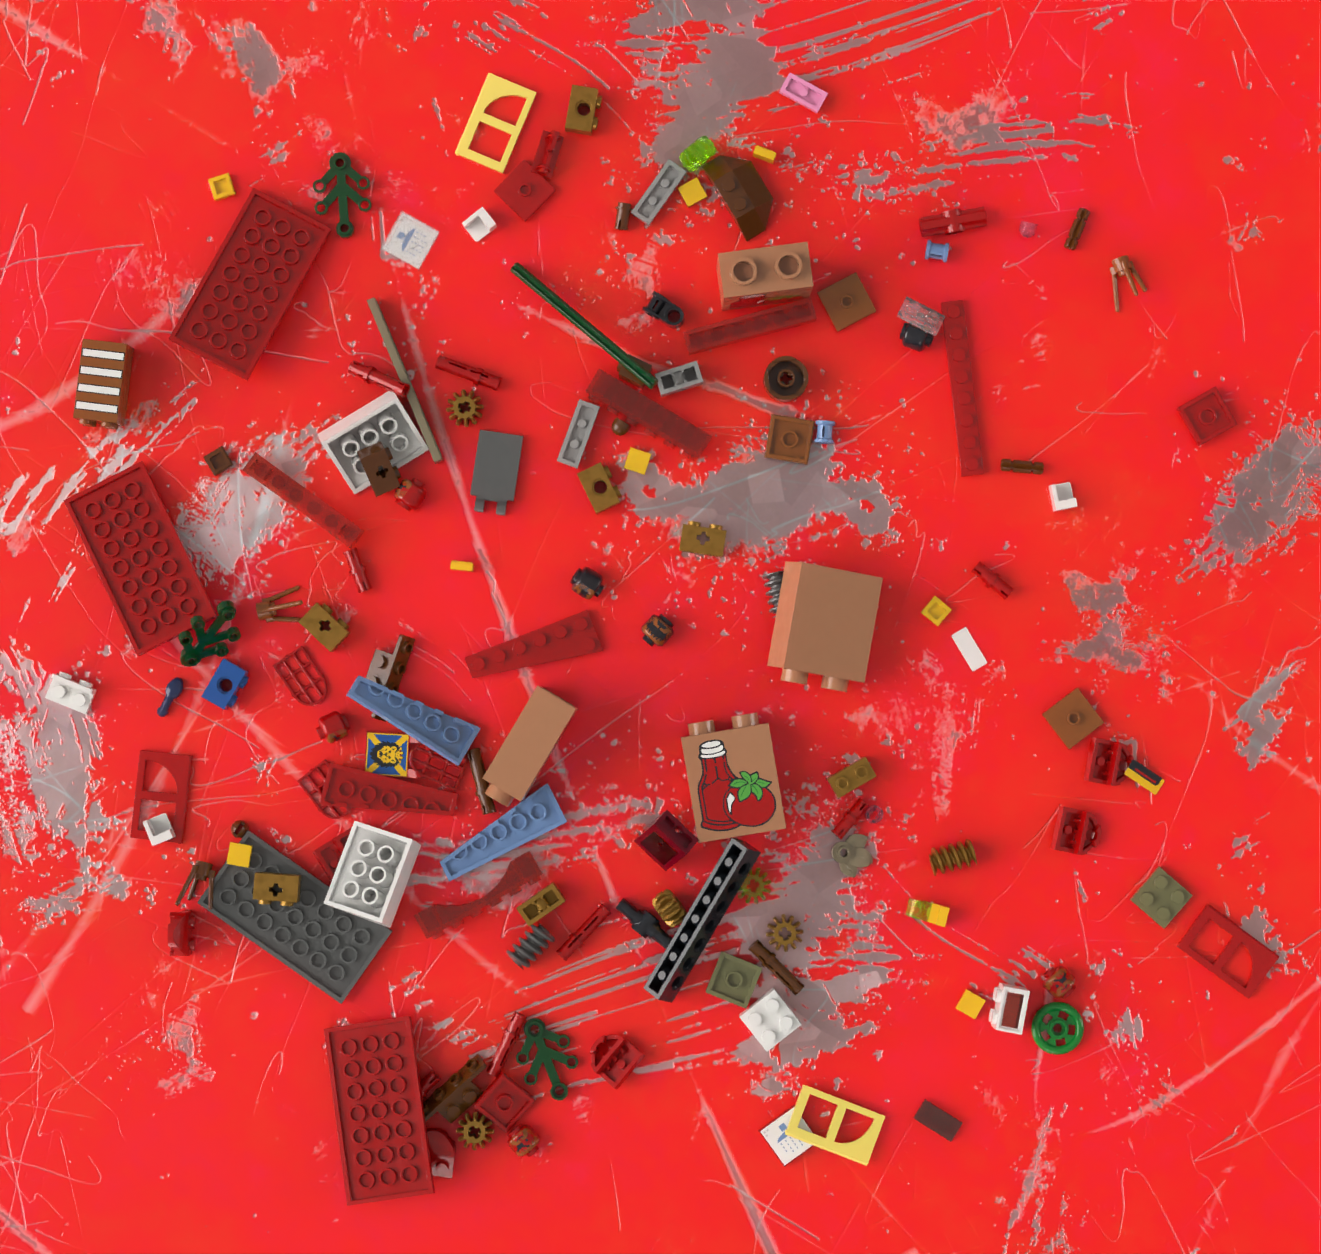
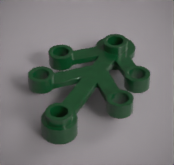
[313,152,372,239]
[178,600,241,667]
[516,1018,578,1100]

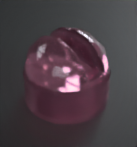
[1019,221,1038,238]
[865,805,883,824]

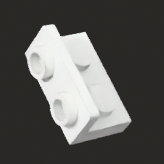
[45,671,97,714]

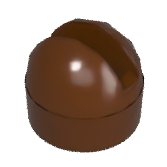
[612,417,631,436]
[231,820,249,838]

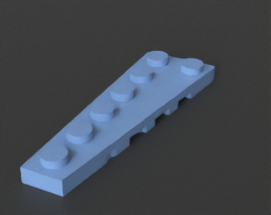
[346,675,481,766]
[440,783,567,881]

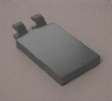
[470,430,523,516]

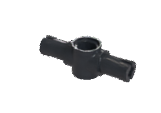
[616,898,672,949]

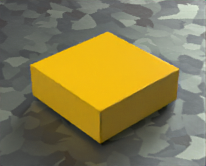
[753,145,776,164]
[208,173,236,201]
[678,177,707,208]
[624,447,651,475]
[450,560,474,572]
[920,596,952,627]
[226,842,253,868]
[955,989,986,1019]

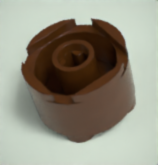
[763,356,808,402]

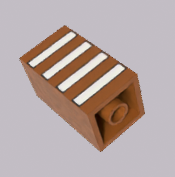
[73,339,134,430]

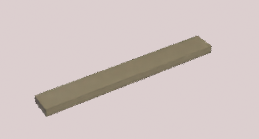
[367,297,443,464]

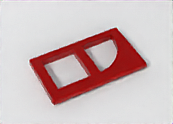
[130,750,193,844]
[1177,904,1279,999]

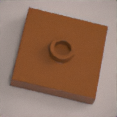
[817,272,876,332]
[764,414,815,465]
[1042,688,1104,749]

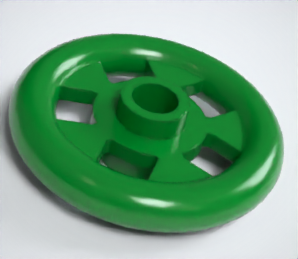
[1031,1002,1084,1055]

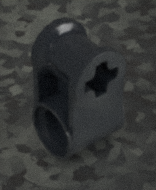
[642,291,684,328]

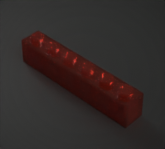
[683,297,817,355]
[586,369,712,461]

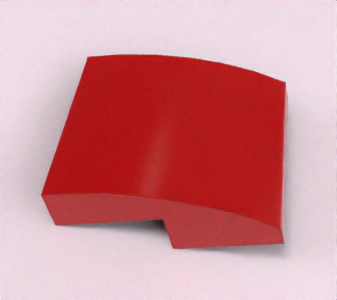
[313,827,352,882]

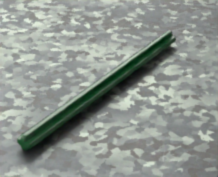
[510,263,658,389]

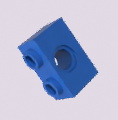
[201,658,249,710]

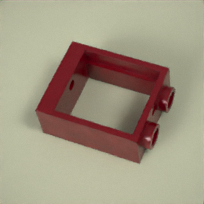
[634,810,699,871]

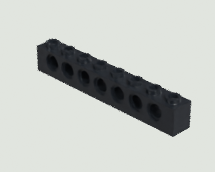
[643,838,761,1003]

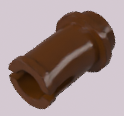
[614,202,633,231]

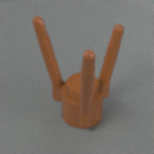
[1109,255,1147,312]
[256,586,303,623]

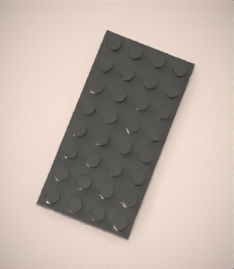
[197,830,392,1004]

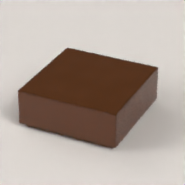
[203,446,234,476]

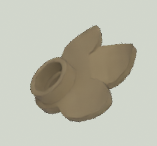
[831,834,873,877]

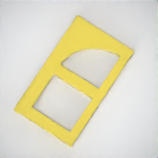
[455,73,537,174]
[785,1084,885,1166]

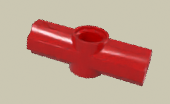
[919,207,987,237]

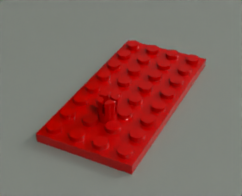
[169,188,331,381]
[63,461,218,656]
[324,1016,435,1206]

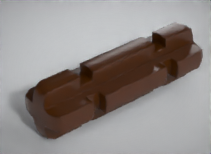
[1064,208,1090,251]
[1000,459,1044,475]

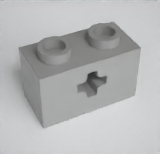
[655,361,703,397]

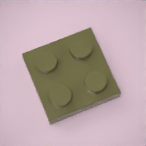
[1130,866,1193,929]
[705,951,763,1009]

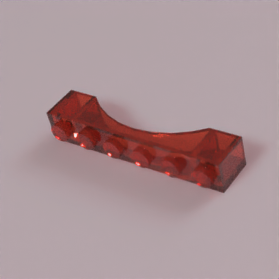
[243,452,365,549]
[414,850,543,940]

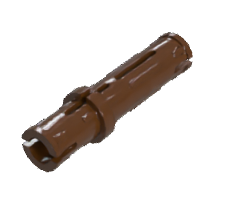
[467,748,496,815]
[748,939,805,995]

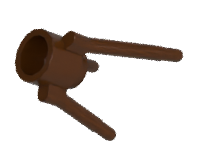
[175,860,216,910]

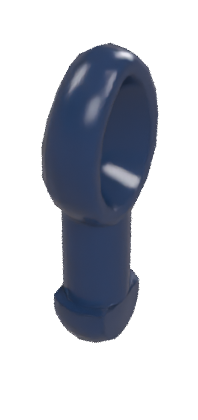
[157,677,183,717]

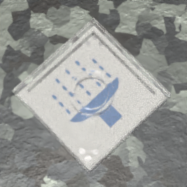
[380,210,440,270]

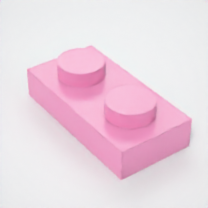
[779,73,828,113]

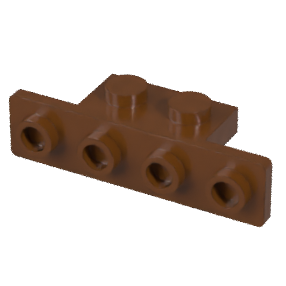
[366,634,415,722]
[423,1054,486,1123]

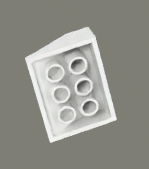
[318,391,429,495]
[324,821,421,928]

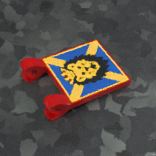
[364,731,423,779]

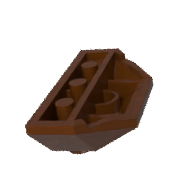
[702,155,773,241]

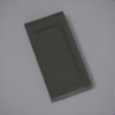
[913,1099,962,1141]

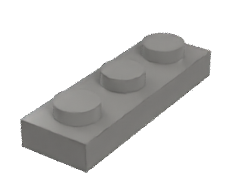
[631,159,687,226]
[557,399,600,469]

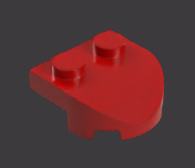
[1084,737,1134,786]
[1050,805,1101,855]
[168,910,196,956]
[590,1034,645,1089]
[427,1128,456,1178]

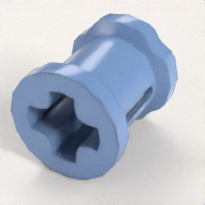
[925,240,949,262]
[814,420,835,444]

